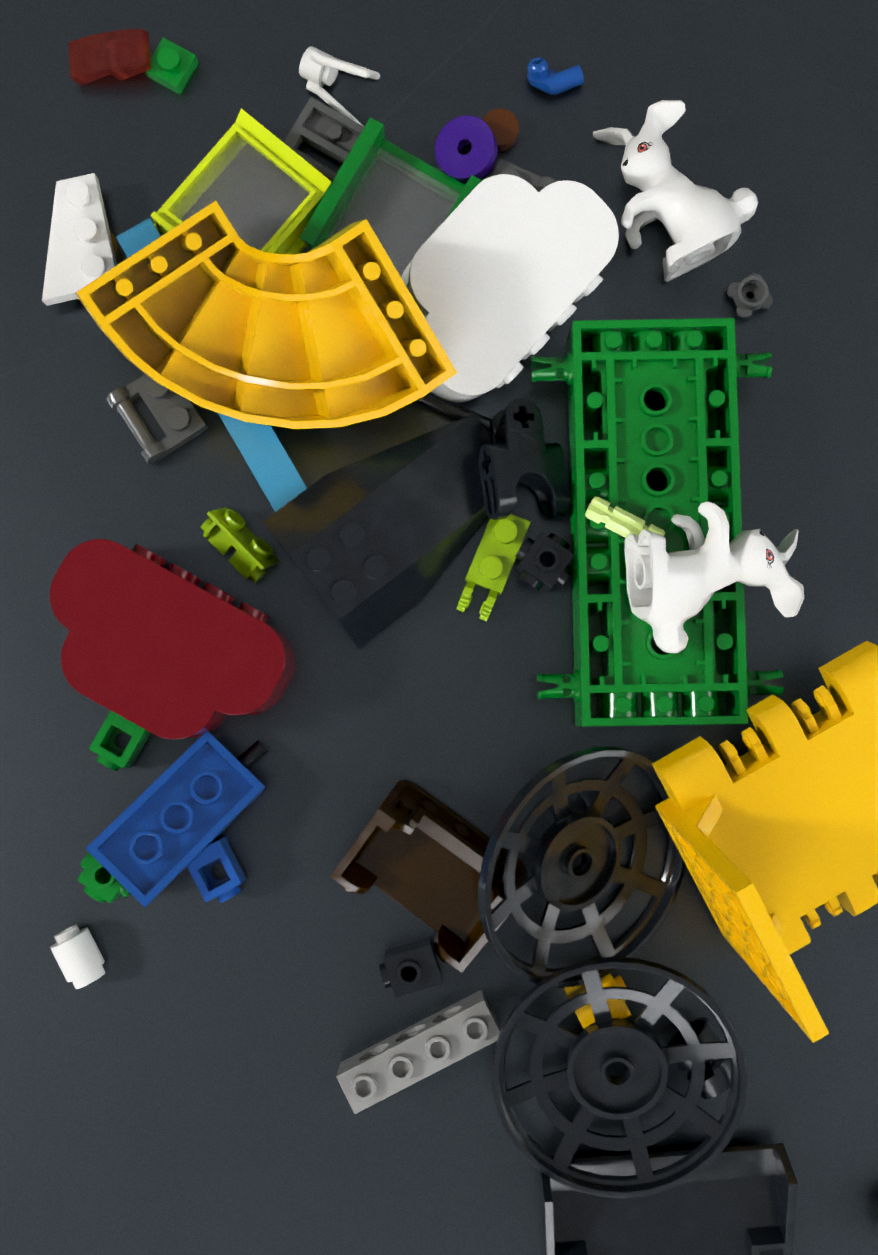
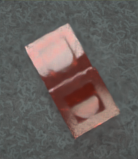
[69,29,151,86]

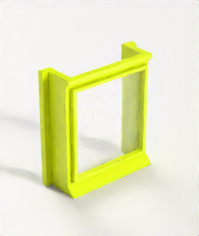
[150,108,331,254]

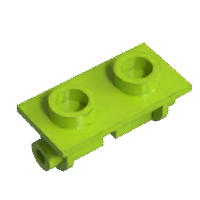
[201,507,280,583]

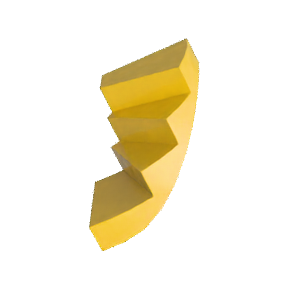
[75,201,457,429]

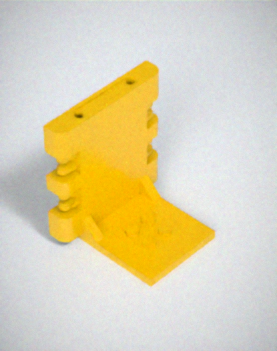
[652,641,878,1043]

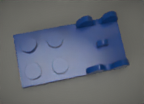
[85,730,265,908]

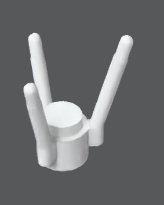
[299,46,380,127]

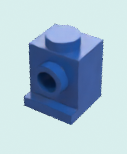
[187,836,247,903]

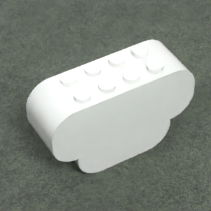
[401,174,619,403]

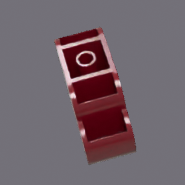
[50,539,295,739]

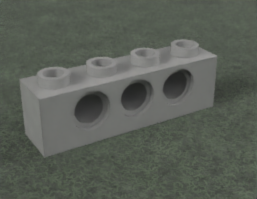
[336,989,501,1114]

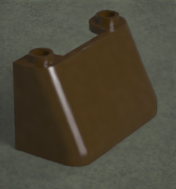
[330,780,528,973]

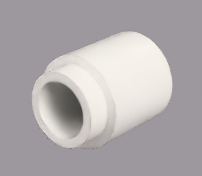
[50,924,106,989]

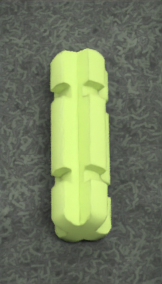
[585,497,665,538]

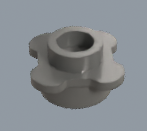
[727,273,773,318]

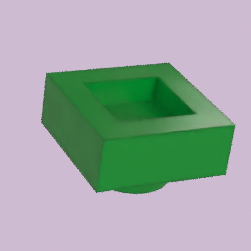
[144,38,199,94]

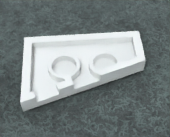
[42,173,117,306]

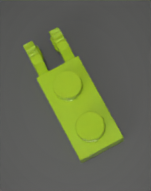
[456,514,531,622]

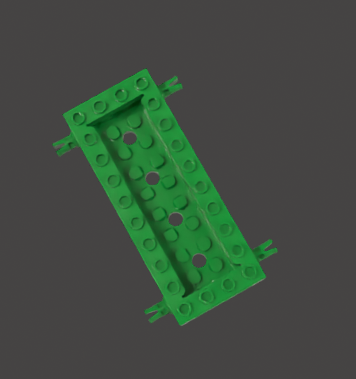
[530,318,784,727]

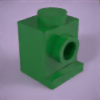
[89,711,151,771]

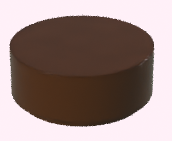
[483,108,519,151]

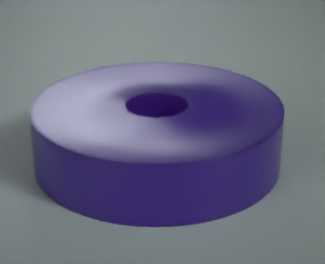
[435,115,498,183]

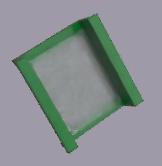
[299,117,482,287]

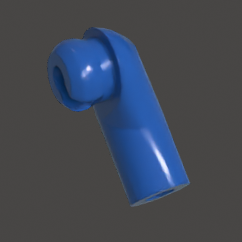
[527,57,584,95]

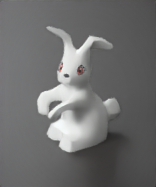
[593,100,758,282]
[624,501,804,653]

